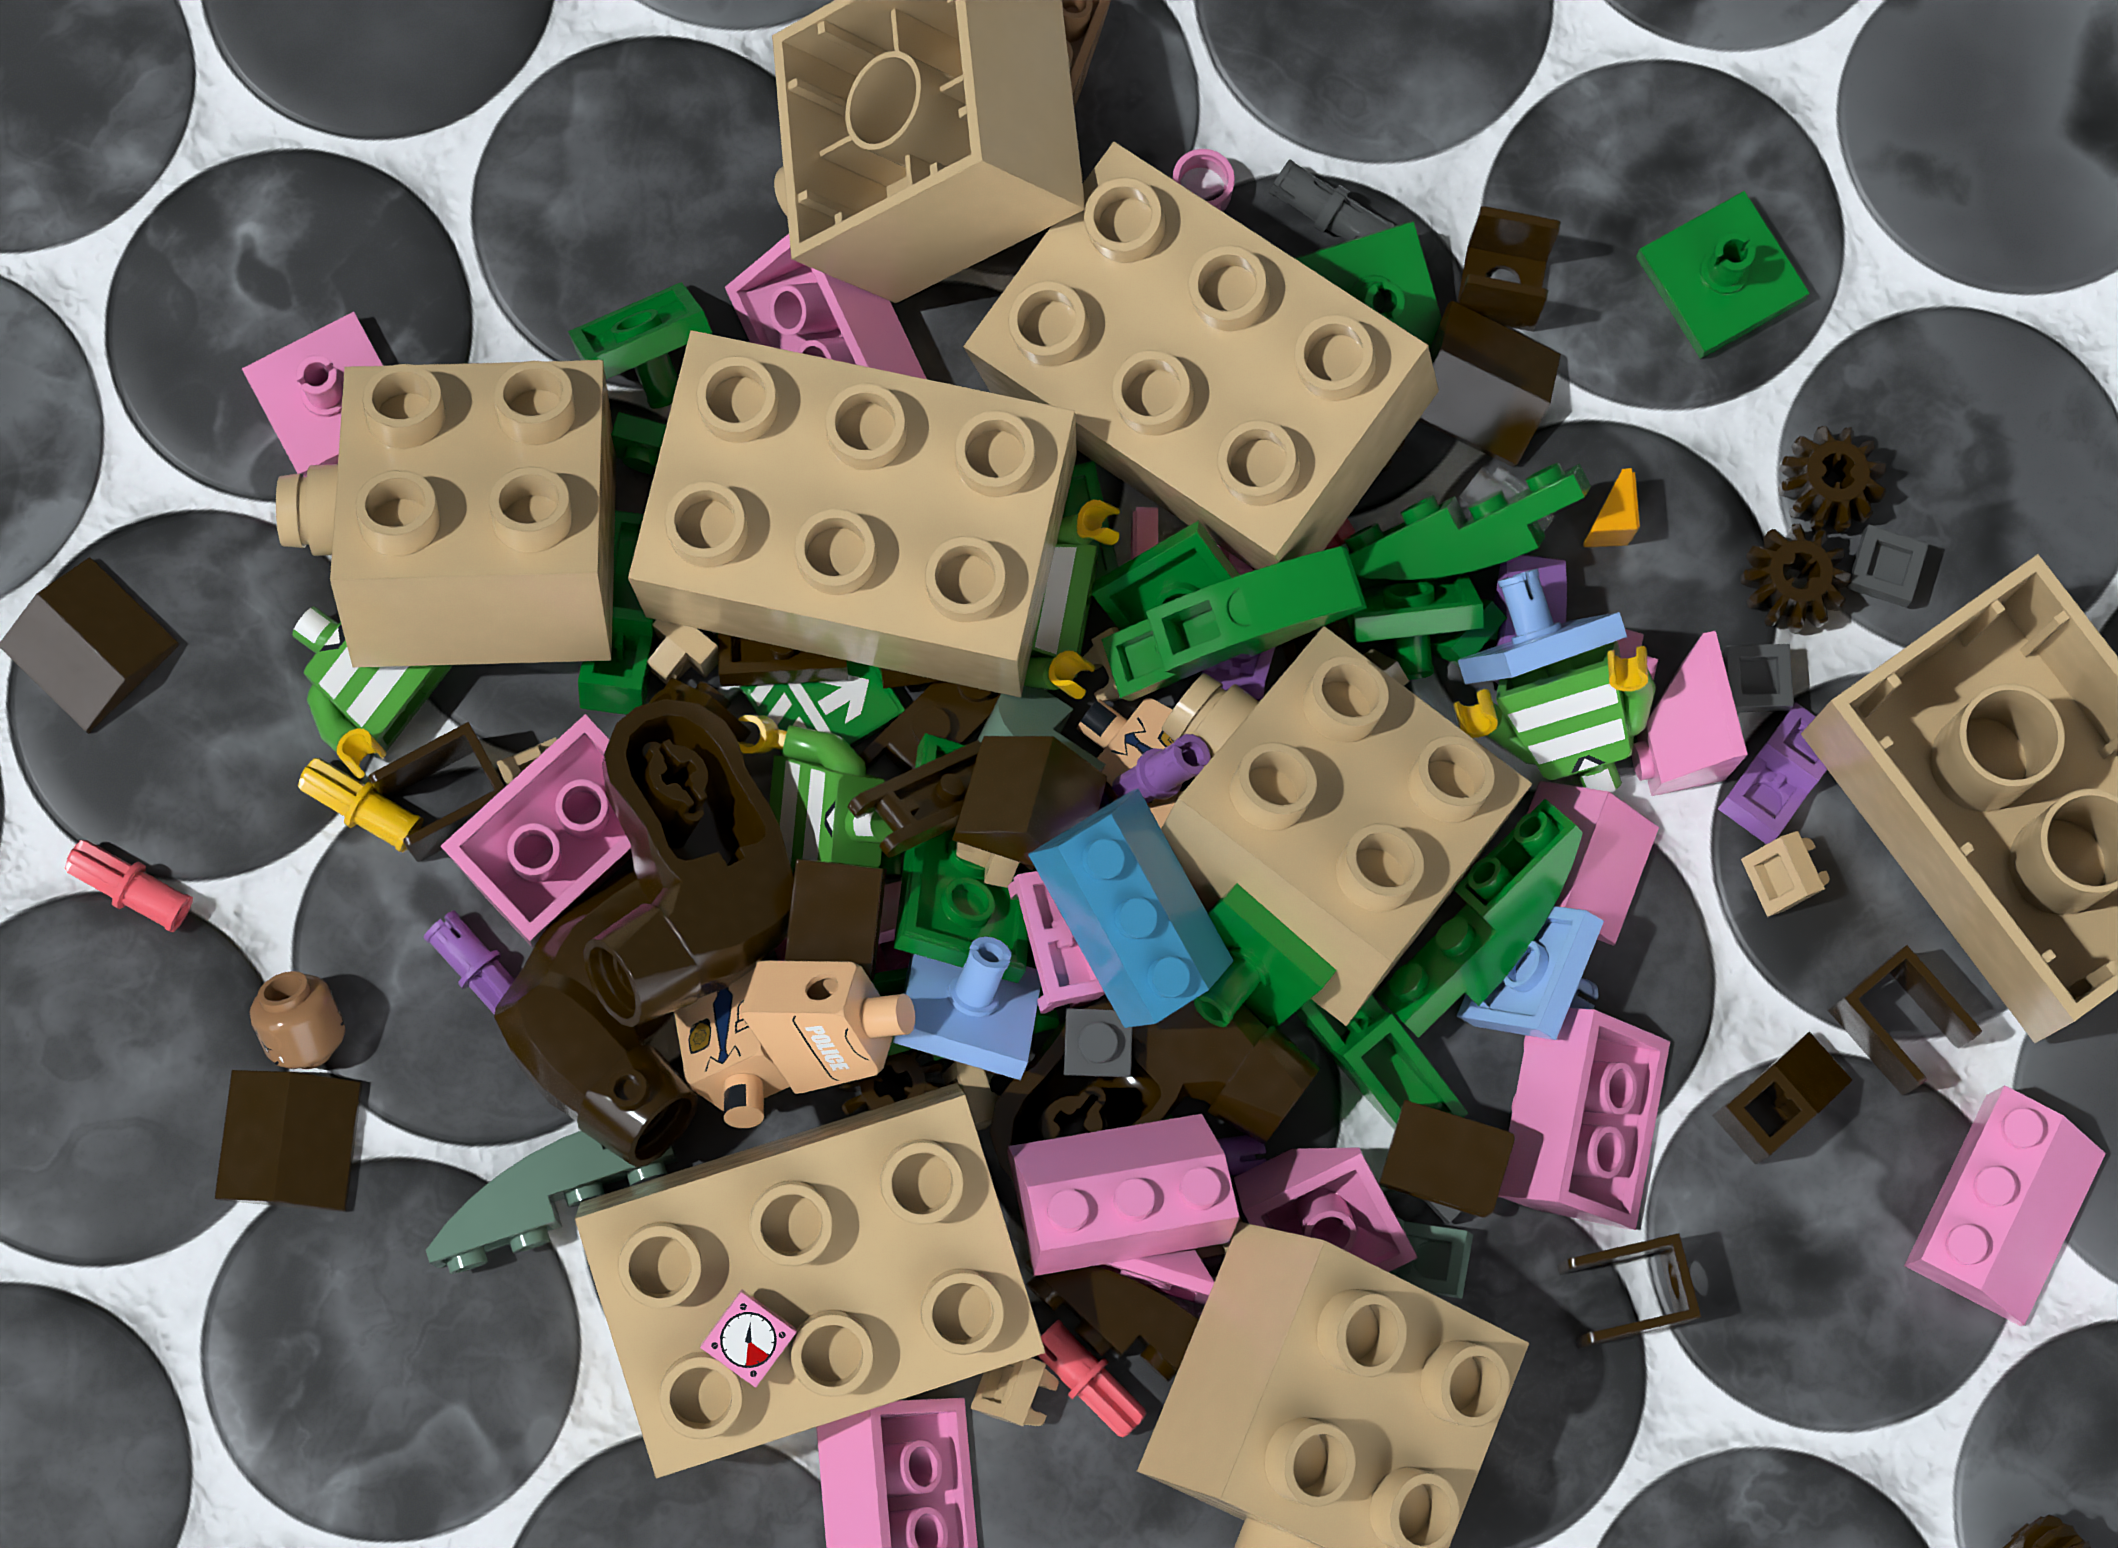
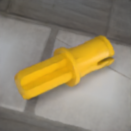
[298,758,424,853]

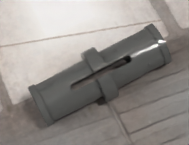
[1269,159,1395,241]

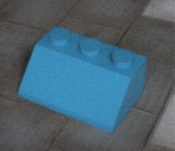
[1028,788,1233,1028]

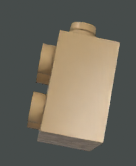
[772,0,1085,303]
[276,360,616,668]
[1161,626,1532,1026]
[1137,1222,1529,1548]

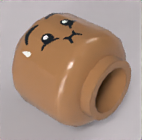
[249,971,346,1069]

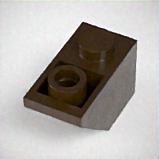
[1712,1031,1853,1165]

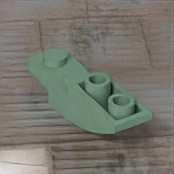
[426,1131,678,1274]

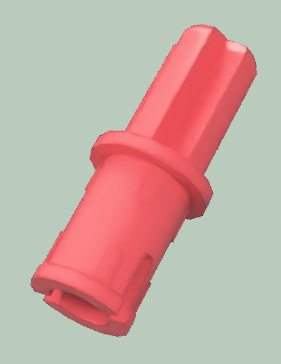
[65,840,193,932]
[1037,1319,1146,1437]

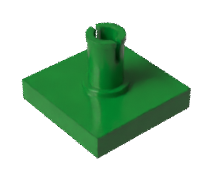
[1636,191,1810,360]
[1294,221,1442,348]
[568,282,712,409]
[1092,520,1240,688]
[1346,573,1484,680]
[1194,883,1337,1027]

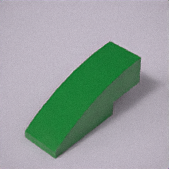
[578,510,657,715]
[1294,995,1468,1130]

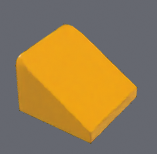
[1583,468,1640,547]

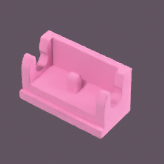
[1007,871,1105,1014]

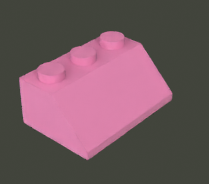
[725,234,927,379]
[441,714,632,948]
[1498,1008,1670,1230]
[1904,1085,2106,1326]
[1007,1114,1239,1276]
[816,1398,978,1548]

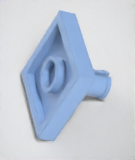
[1457,568,1627,684]
[1457,906,1604,1040]
[893,937,1041,1080]

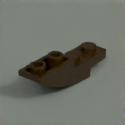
[1025,1259,1199,1383]

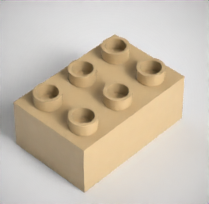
[963,142,1439,570]
[628,330,1077,697]
[1801,554,2118,1043]
[575,1083,1045,1478]

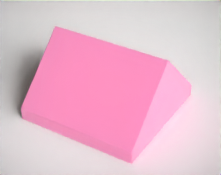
[1527,781,1659,946]

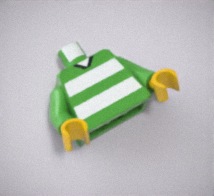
[1024,500,1120,699]
[292,606,453,779]
[1453,641,1656,793]
[738,715,893,876]

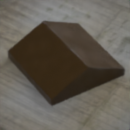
[1418,301,1561,467]
[0,557,180,734]
[952,736,1107,867]
[214,1070,362,1212]

